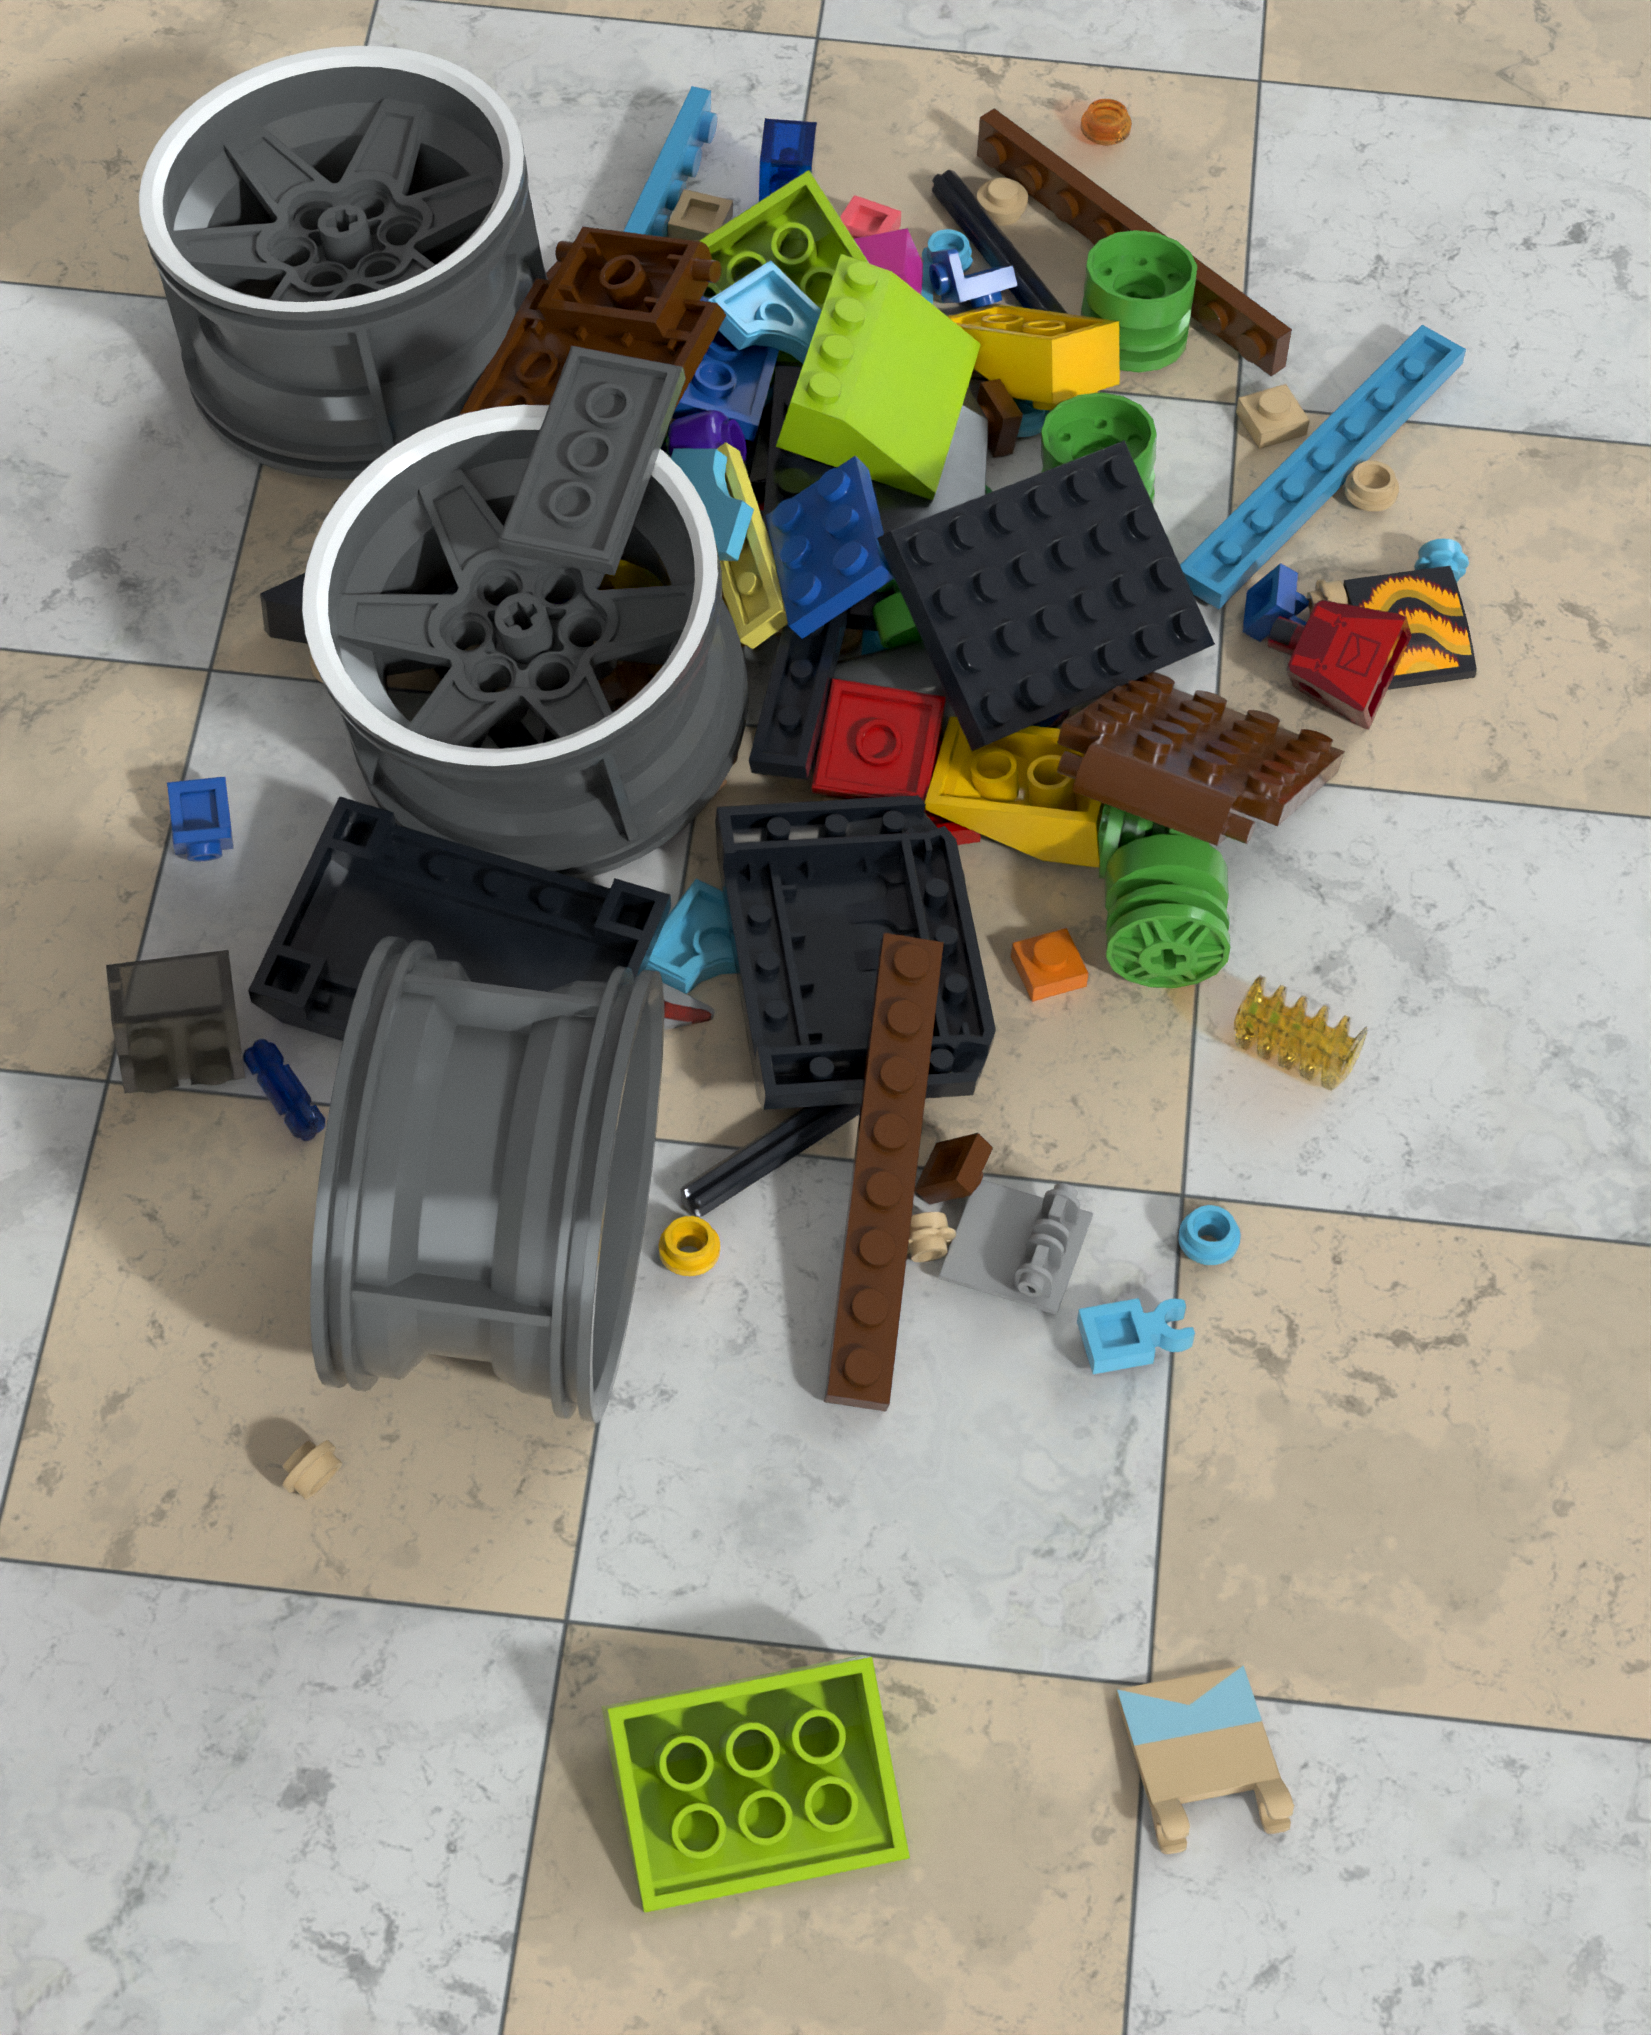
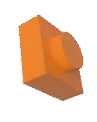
[1011,928,1088,1002]

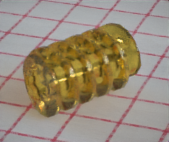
[1234,975,1367,1091]

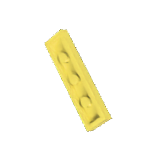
[717,442,788,649]

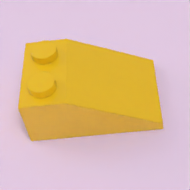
[947,304,1120,410]
[925,717,1104,868]

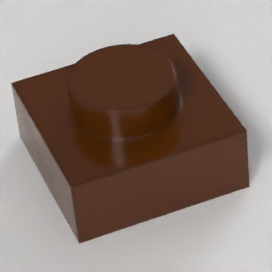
[976,379,1023,458]
[915,1133,993,1205]

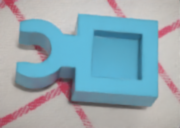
[1077,1298,1195,1375]

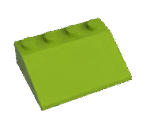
[700,170,869,387]
[776,254,981,500]
[601,1655,910,1913]

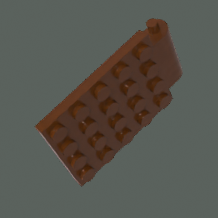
[459,226,726,416]
[1057,672,1345,846]

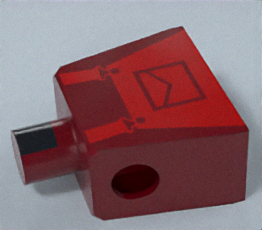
[1267,600,1412,730]

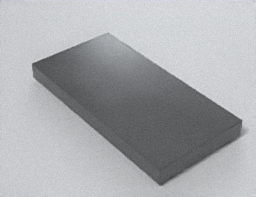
[498,346,686,576]

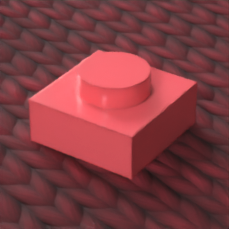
[840,195,901,239]

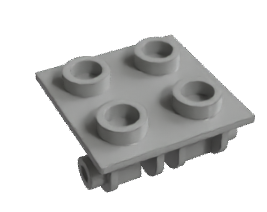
[939,1180,1093,1315]

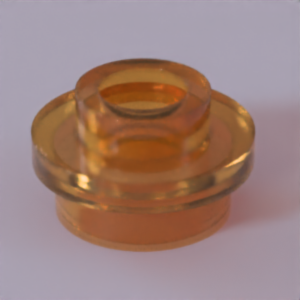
[1081,98,1132,146]

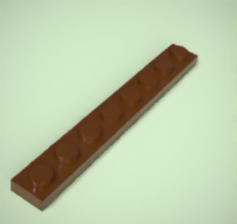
[977,108,1292,377]
[824,933,944,1412]

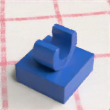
[1242,563,1309,642]

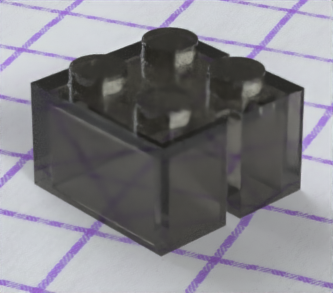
[106,950,246,1094]

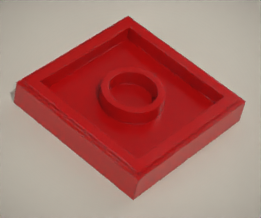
[812,678,946,812]

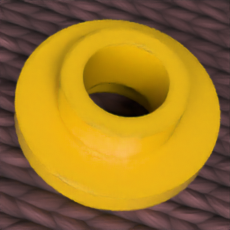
[659,1216,720,1276]

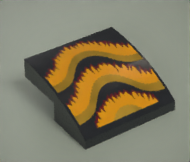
[1343,566,1477,690]

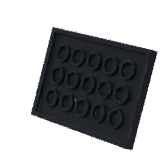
[877,440,1215,752]

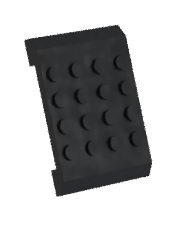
[248,796,671,1041]

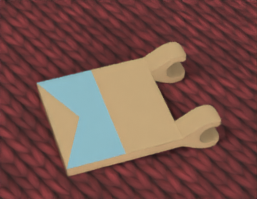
[1116,1665,1294,1854]

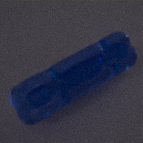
[243,1038,326,1141]

